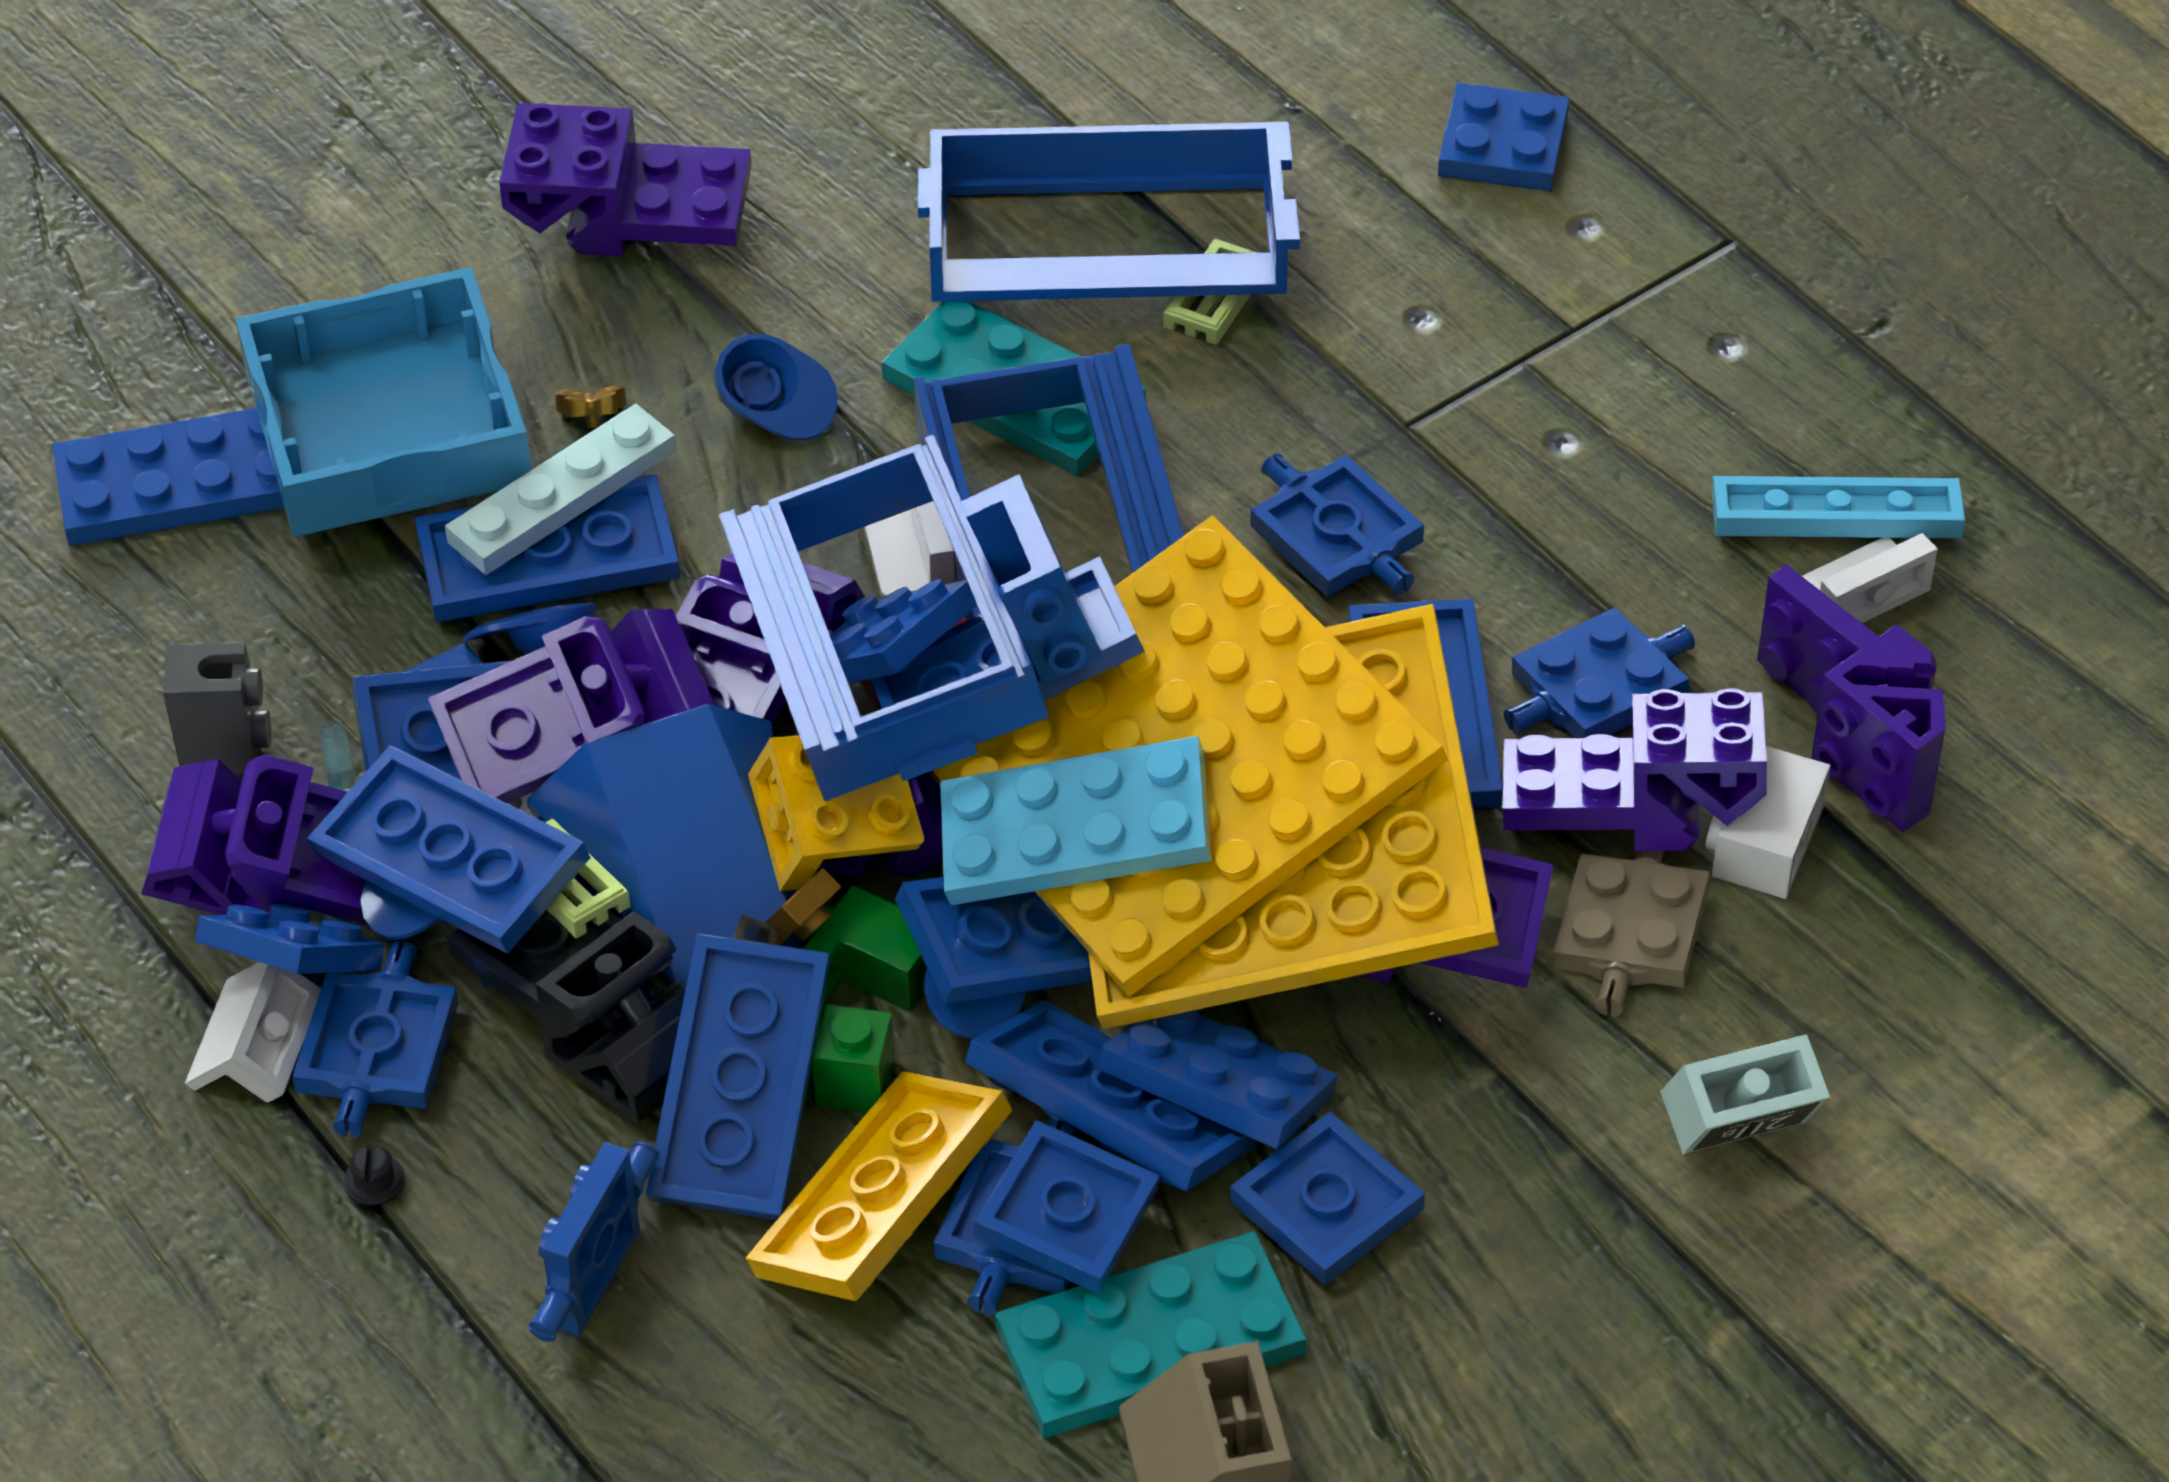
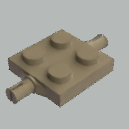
[1553,851,1710,1017]

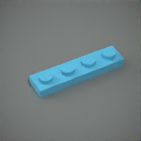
[1711,476,1965,538]

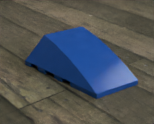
[527,704,802,984]

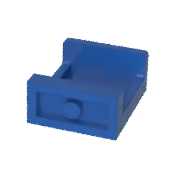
[960,474,1105,685]

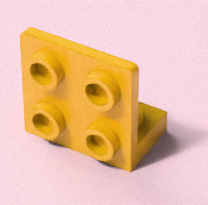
[748,735,924,891]

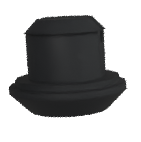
[344,1146,405,1206]

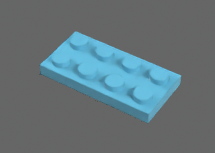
[940,736,1212,905]

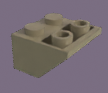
[1119,1341,1292,1482]

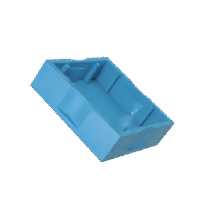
[235,267,532,537]

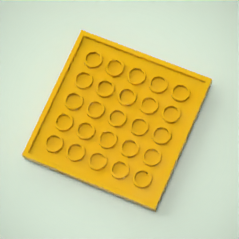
[928,515,1448,997]
[1088,604,1499,1030]

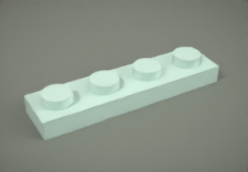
[445,403,677,575]

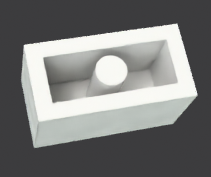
[1705,746,1831,899]

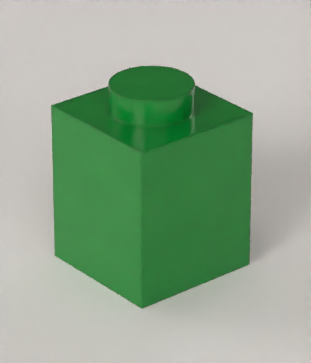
[812,1004,895,1113]

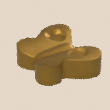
[555,385,627,428]

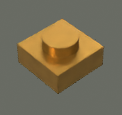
[757,868,841,946]

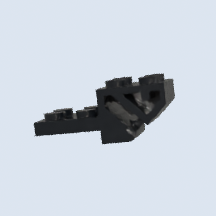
[447,891,687,1124]

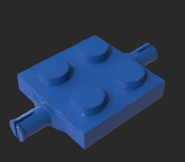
[1250,453,1424,598]
[1504,607,1695,738]
[292,940,459,1137]
[934,1118,1077,1315]
[529,1141,660,1342]

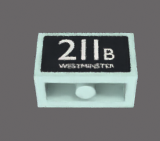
[1660,1034,1830,1154]

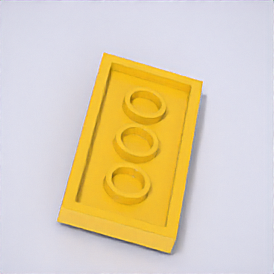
[745,1071,1013,1301]

